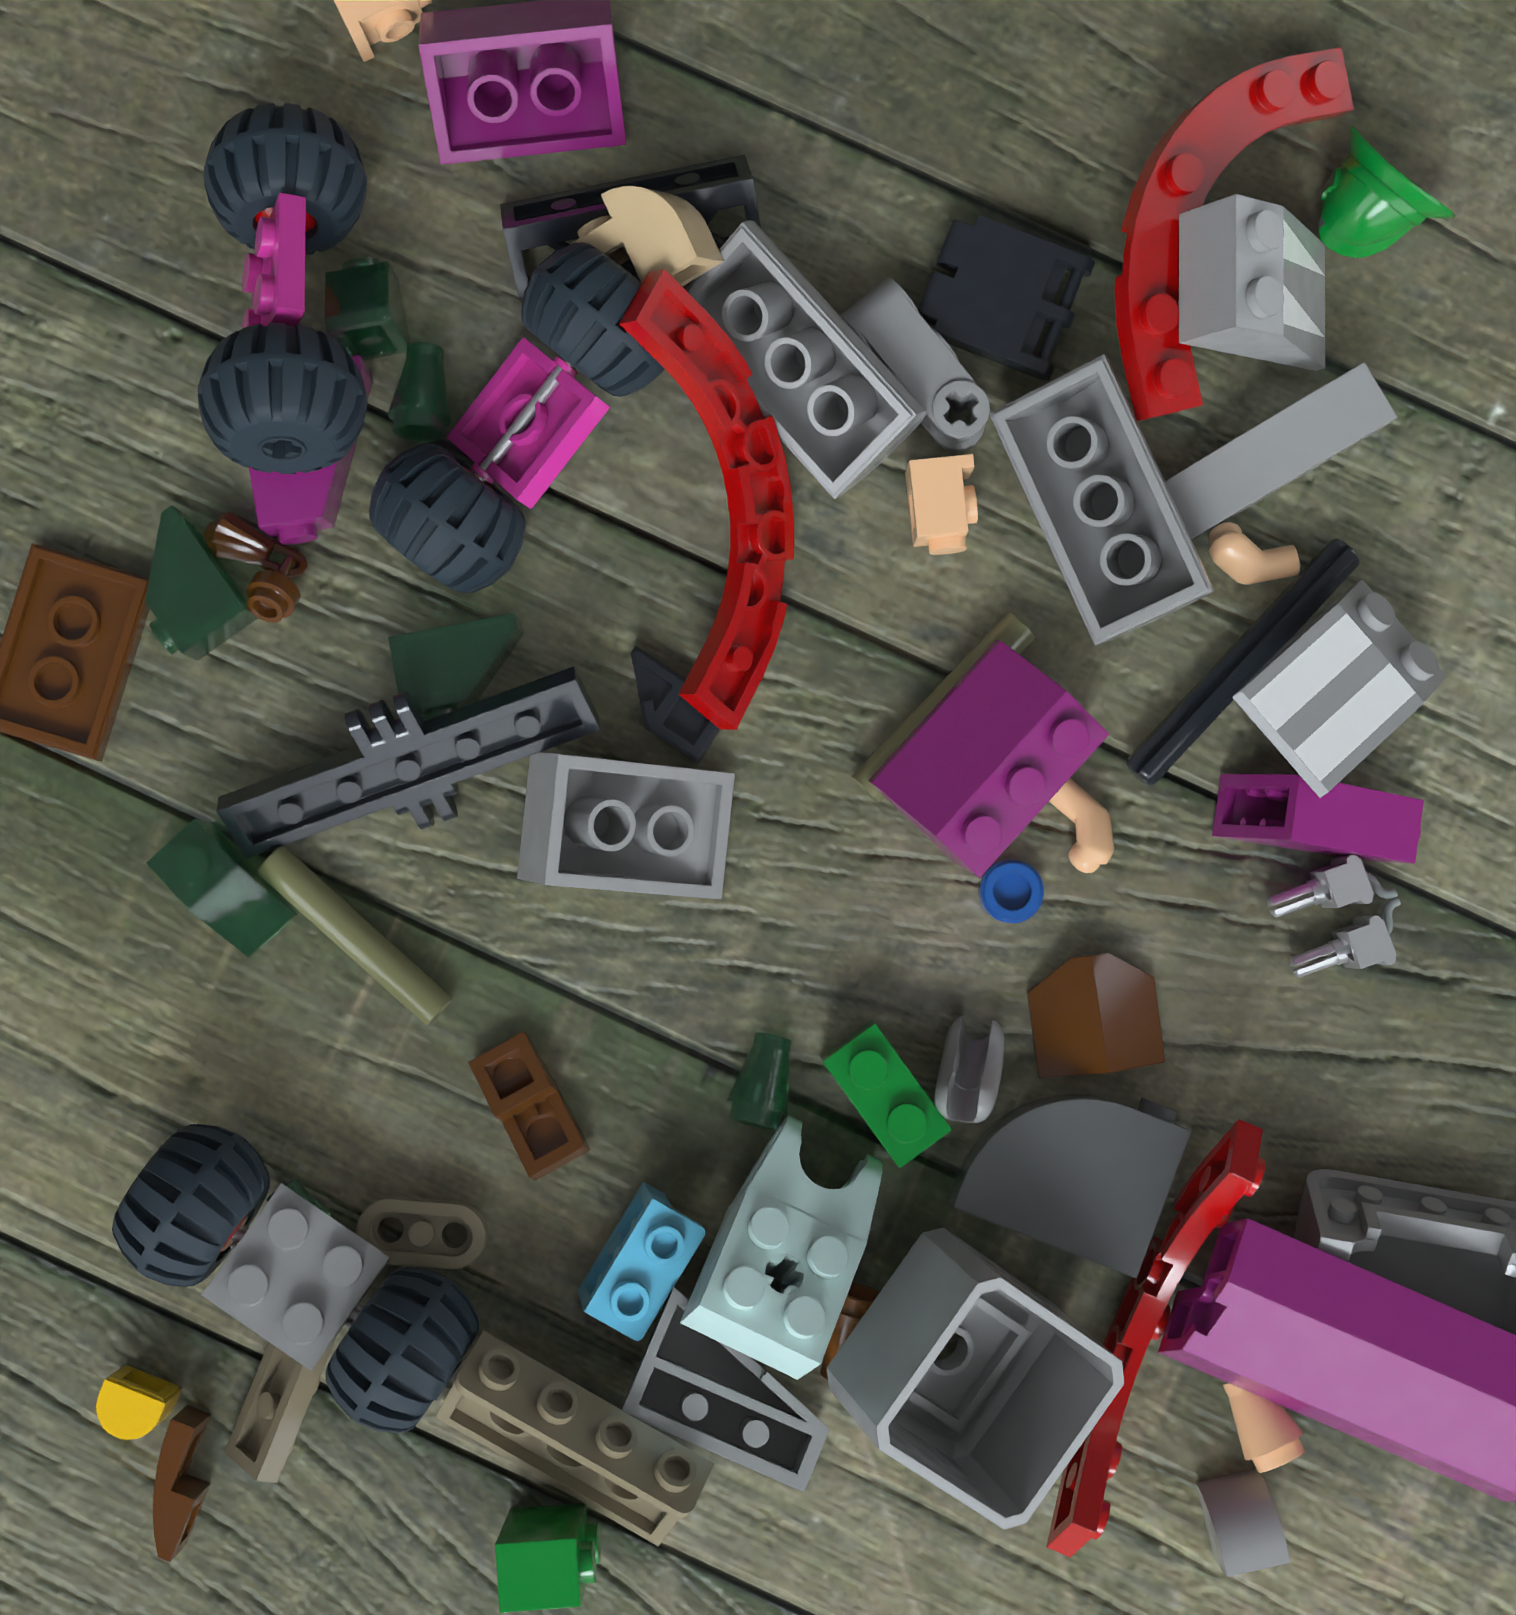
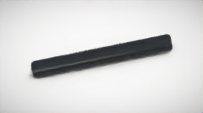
[1126,538,1360,786]

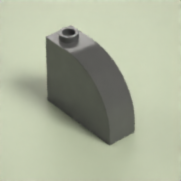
[948,1094,1191,1278]

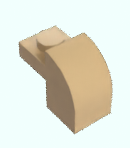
[571,186,724,286]

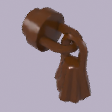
[203,512,307,623]

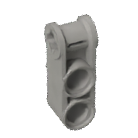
[840,278,990,452]

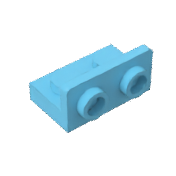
[577,1181,705,1341]

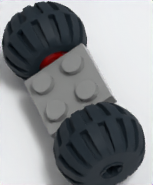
[112,1124,480,1433]

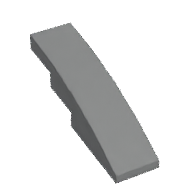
[1165,362,1397,540]

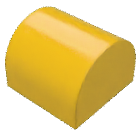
[96,1365,182,1440]

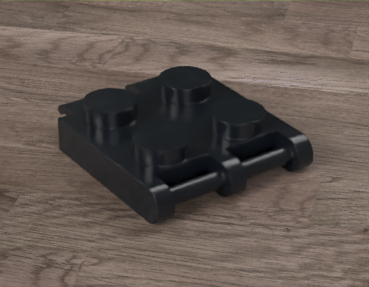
[918,215,1095,380]

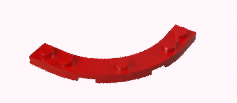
[1114,47,1354,421]
[619,269,794,730]
[1046,1119,1266,1558]

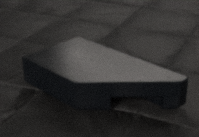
[630,646,721,764]

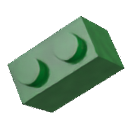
[820,1020,952,1169]
[495,1503,601,1613]

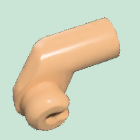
[1208,522,1300,585]
[1049,778,1114,873]

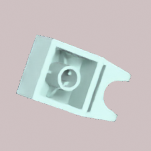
[680,1115,882,1380]

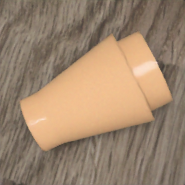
[1222,1382,1305,1473]

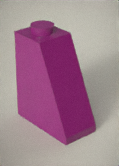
[249,355,373,544]
[1212,774,1424,864]

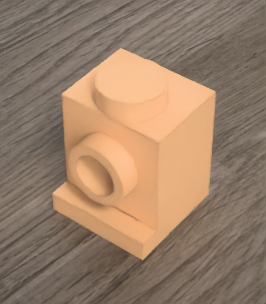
[333,0,432,62]
[905,454,978,555]

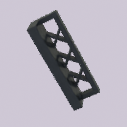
[500,154,761,299]

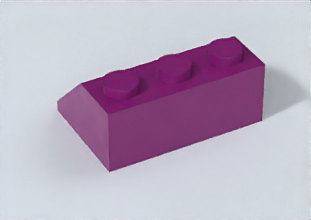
[418,0,626,165]
[868,639,1109,878]

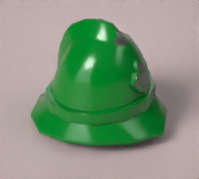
[1317,125,1456,259]

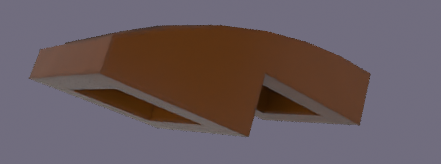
[468,1031,591,1181]
[153,1405,211,1562]

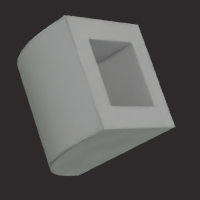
[1196,1469,1291,1577]

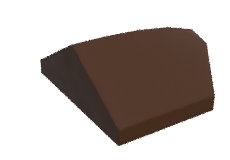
[1027,953,1165,1078]

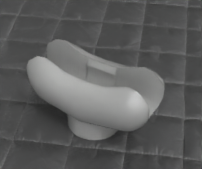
[934,1016,1005,1123]

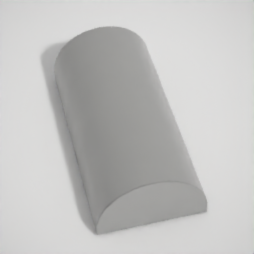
[685,220,927,499]
[989,354,1215,645]

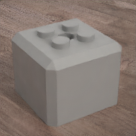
[827,1228,1124,1530]

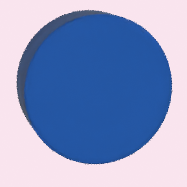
[978,860,1044,923]

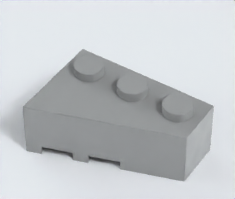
[620,1287,830,1492]

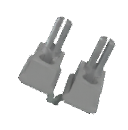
[1267,855,1401,978]

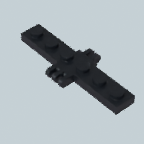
[216,666,600,859]

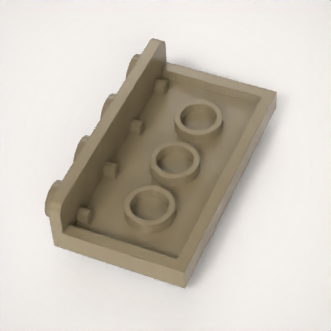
[435,1330,715,1546]

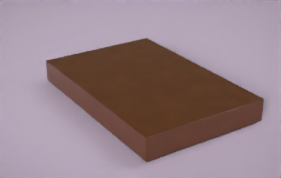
[0,543,158,762]

